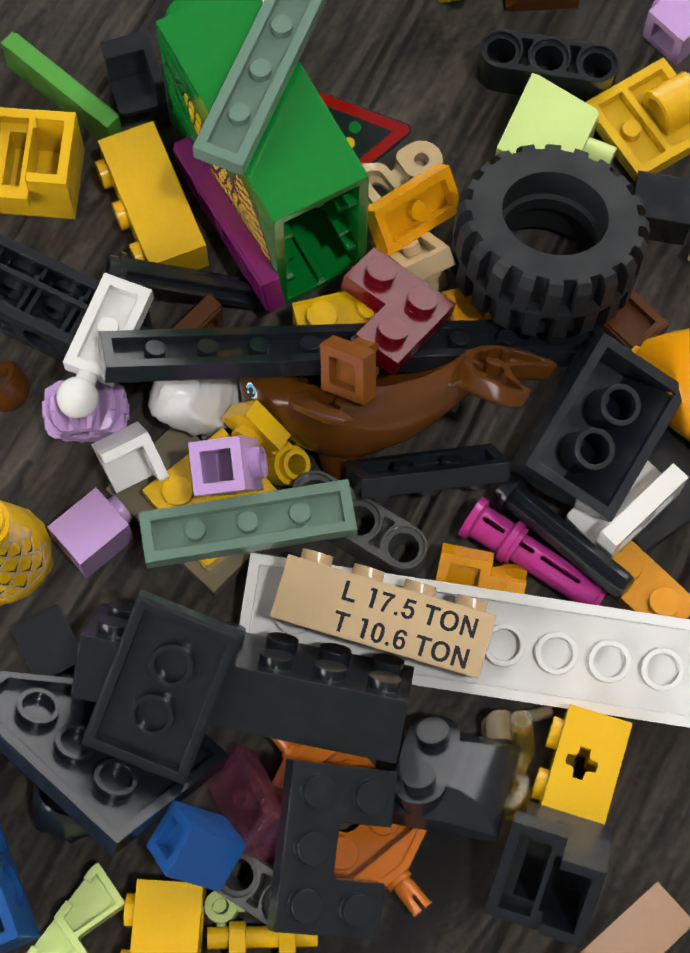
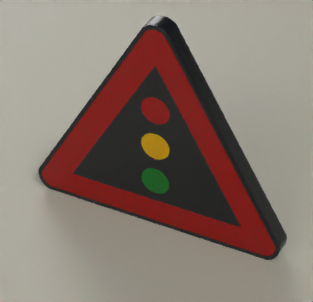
[317,90,411,164]

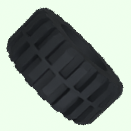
[449,144,650,338]

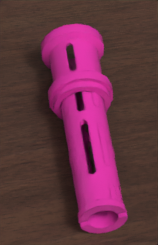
[458,497,607,605]

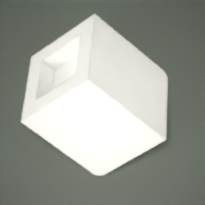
[91,421,169,493]

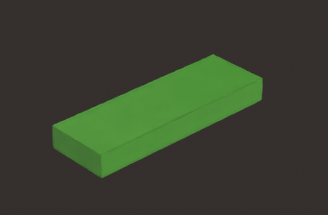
[1,32,122,140]

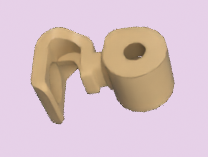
[362,141,443,205]

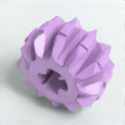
[42,380,129,443]

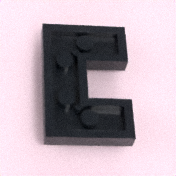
[266,759,397,940]

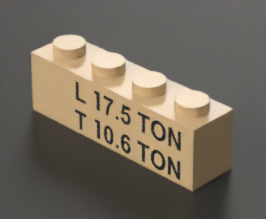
[270,548,497,679]

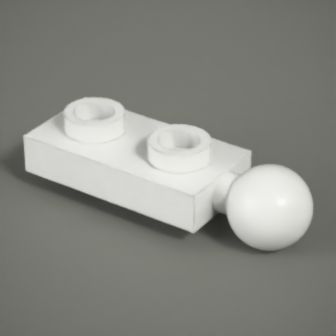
[56,273,154,418]

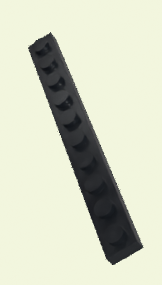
[98,319,603,383]

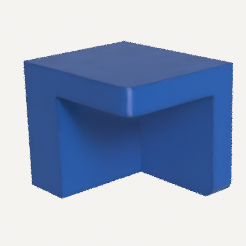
[146,800,247,891]

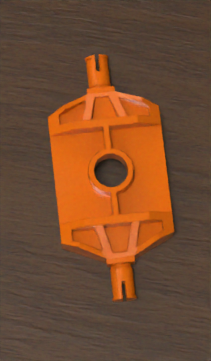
[264,738,432,918]

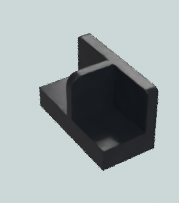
[100,30,171,129]

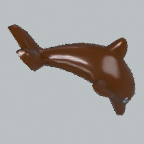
[238,345,558,488]

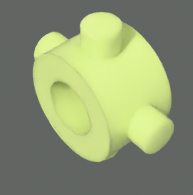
[202,891,245,927]

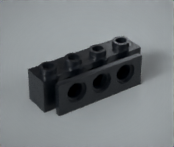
[0,234,153,394]

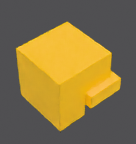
[0,107,85,219]

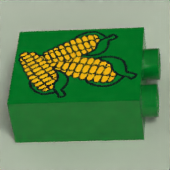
[156,0,369,308]

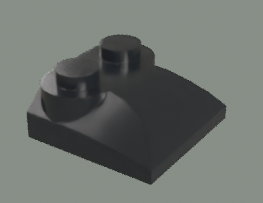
[392,714,521,842]

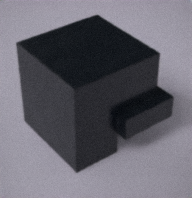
[484,801,613,947]

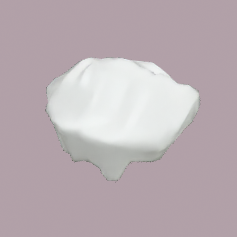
[148,378,241,440]

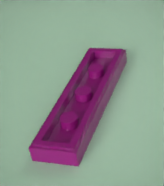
[173,136,285,313]

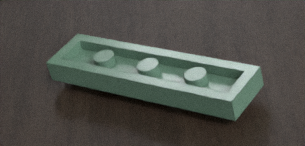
[192,0,327,176]
[138,479,357,569]

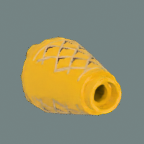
[0,500,54,606]

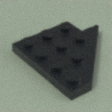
[0,671,229,856]

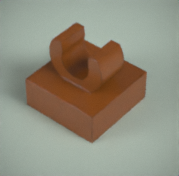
[320,335,379,405]

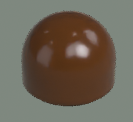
[0,361,30,413]

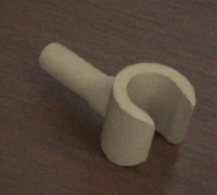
[481,705,554,743]

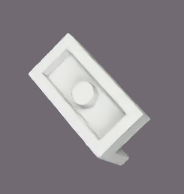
[566,460,689,559]

